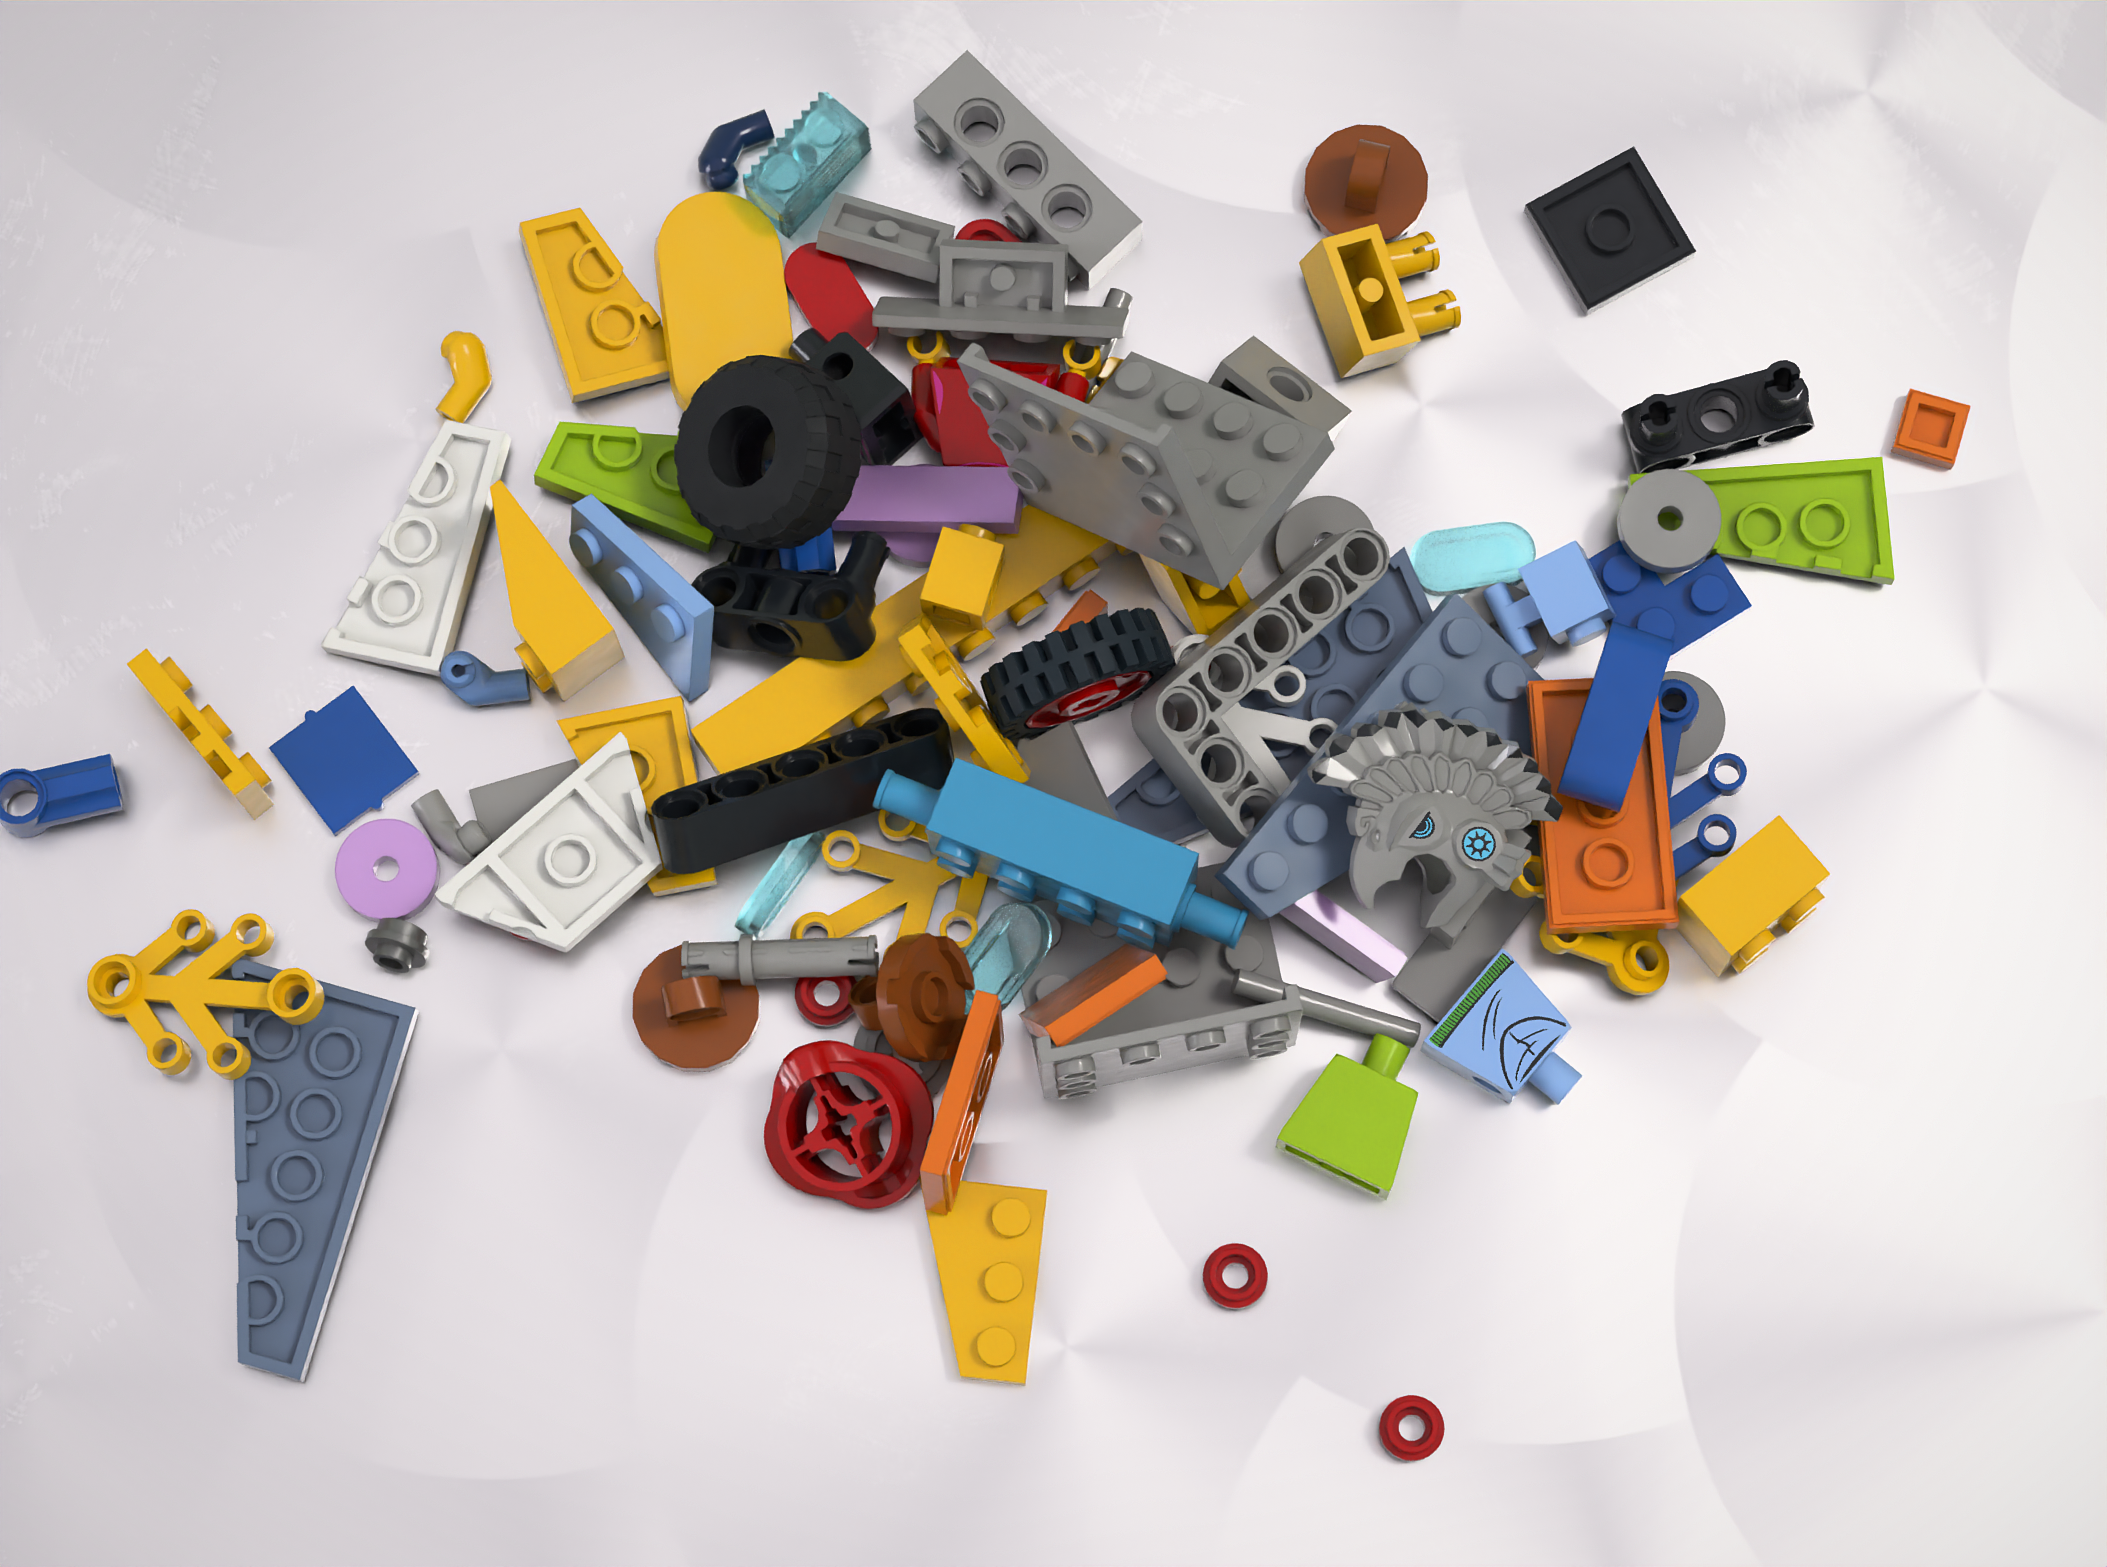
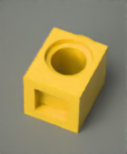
[920,524,1005,631]

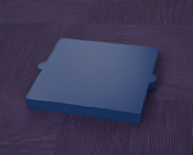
[269,686,420,836]

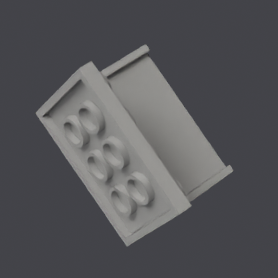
[957,342,1335,590]
[1004,862,1303,1099]

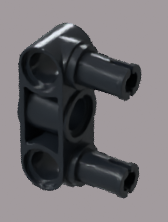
[1621,360,1815,474]
[691,531,891,661]

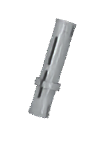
[681,934,879,986]

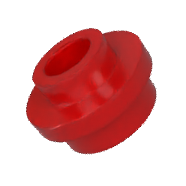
[795,976,857,1026]
[1203,1243,1268,1309]
[1379,1395,1445,1461]

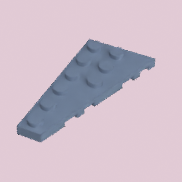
[1107,547,1433,845]
[1214,593,1544,920]
[232,958,419,1382]

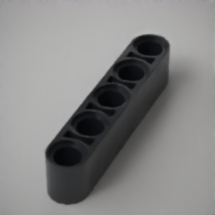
[651,708,955,874]

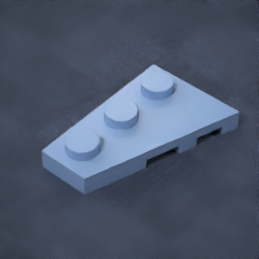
[569,493,714,702]

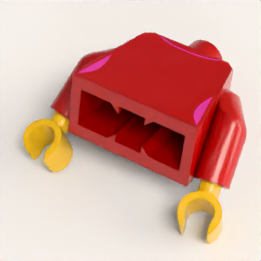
[907,331,1101,467]

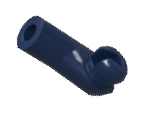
[698,109,775,190]

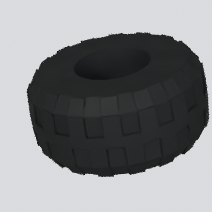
[674,355,862,550]

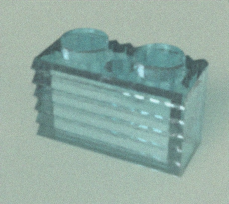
[743,92,872,238]

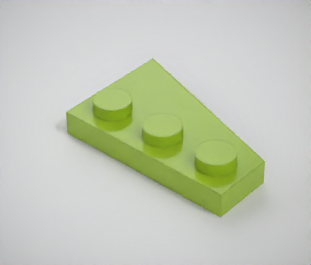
[534,421,717,554]

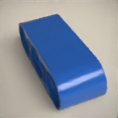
[1557,621,1674,813]

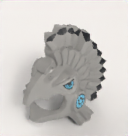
[1307,701,1563,929]

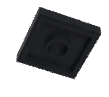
[1524,146,1697,316]

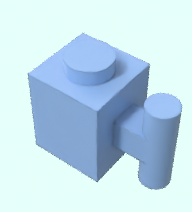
[1482,540,1616,659]

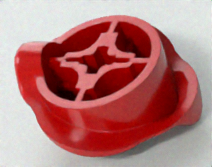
[764,1040,934,1209]

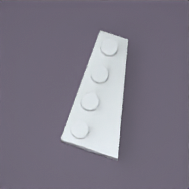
[321,420,511,676]

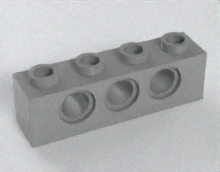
[913,50,1143,290]

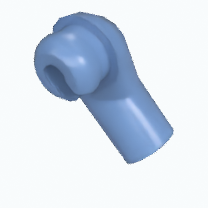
[439,651,531,706]

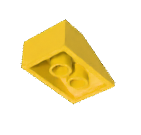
[490,480,625,702]

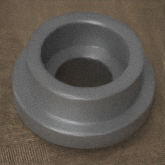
[365,918,429,973]

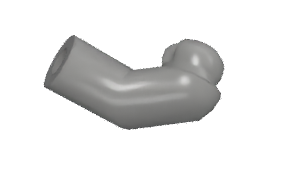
[411,789,492,864]

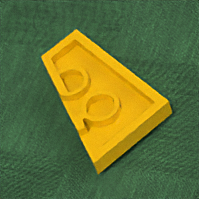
[919,1176,1048,1386]

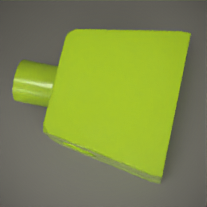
[1276,1033,1419,1200]

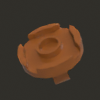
[1304,124,1428,244]
[848,933,975,1063]
[632,945,761,1072]

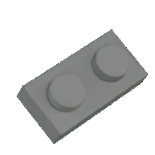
[816,192,955,284]

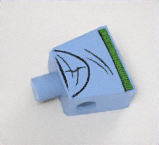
[1420,948,1583,1105]

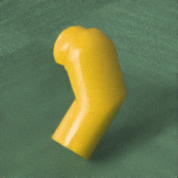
[435,331,492,423]

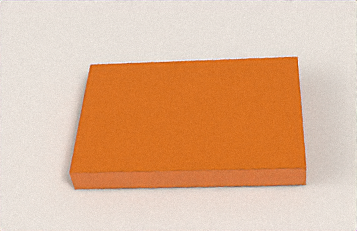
[1018,944,1168,1047]
[920,990,1004,1215]

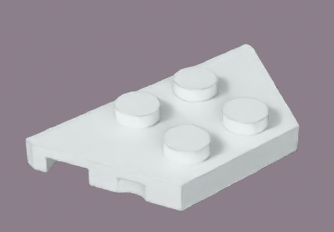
[434,732,663,953]

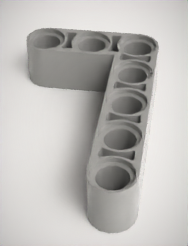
[1131,527,1390,848]

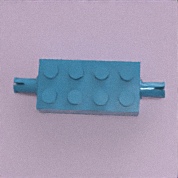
[873,758,1249,950]

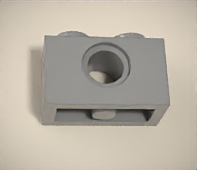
[1208,335,1353,443]

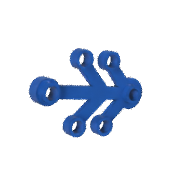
[1658,679,1747,881]

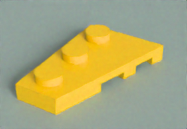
[519,207,669,403]
[897,612,1031,783]
[127,648,274,820]
[556,696,718,897]

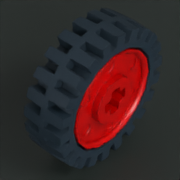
[980,608,1176,740]

